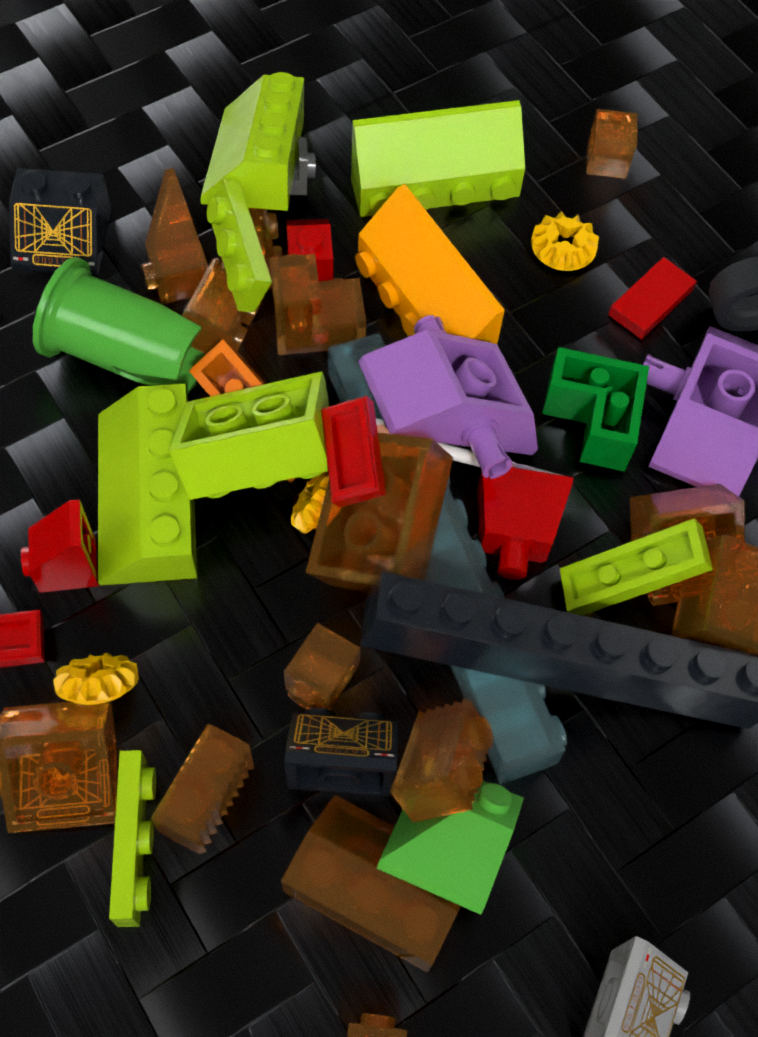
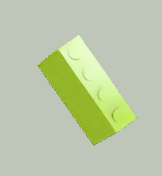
[201,72,304,211]
[351,100,525,217]
[98,384,197,586]

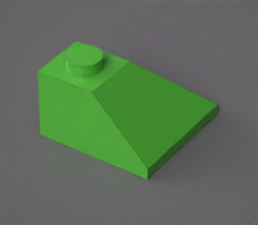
[376,777,524,915]

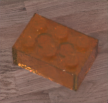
[306,433,453,592]

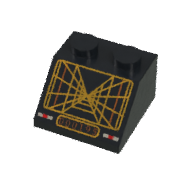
[9,168,111,276]
[284,708,398,797]

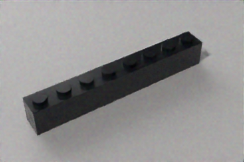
[360,571,758,729]

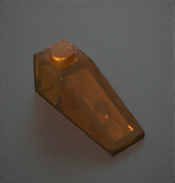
[141,167,212,305]

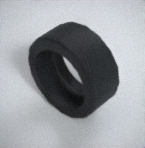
[709,257,758,331]

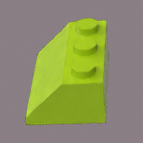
[169,371,329,500]

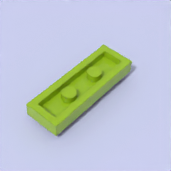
[207,179,272,312]
[559,518,713,616]
[109,750,156,927]

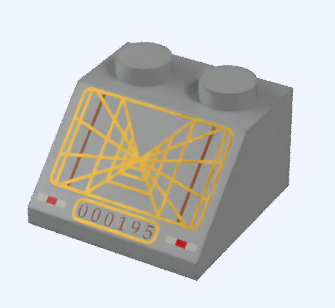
[583,936,690,1037]

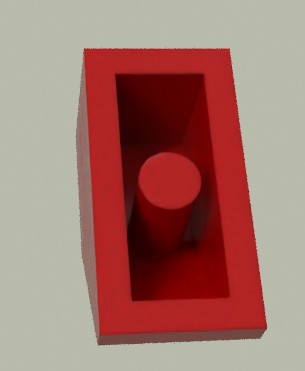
[286,219,333,293]
[21,499,99,593]

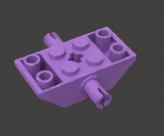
[358,315,538,479]
[643,326,758,503]

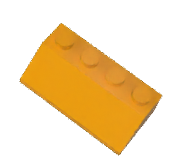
[355,184,505,344]

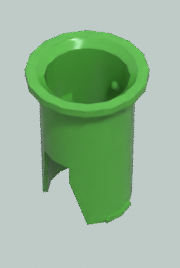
[33,256,210,394]

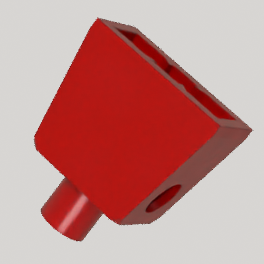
[477,467,573,580]

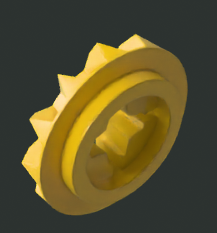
[531,211,599,271]
[291,471,337,534]
[53,653,139,705]

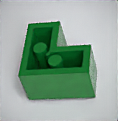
[542,347,649,472]

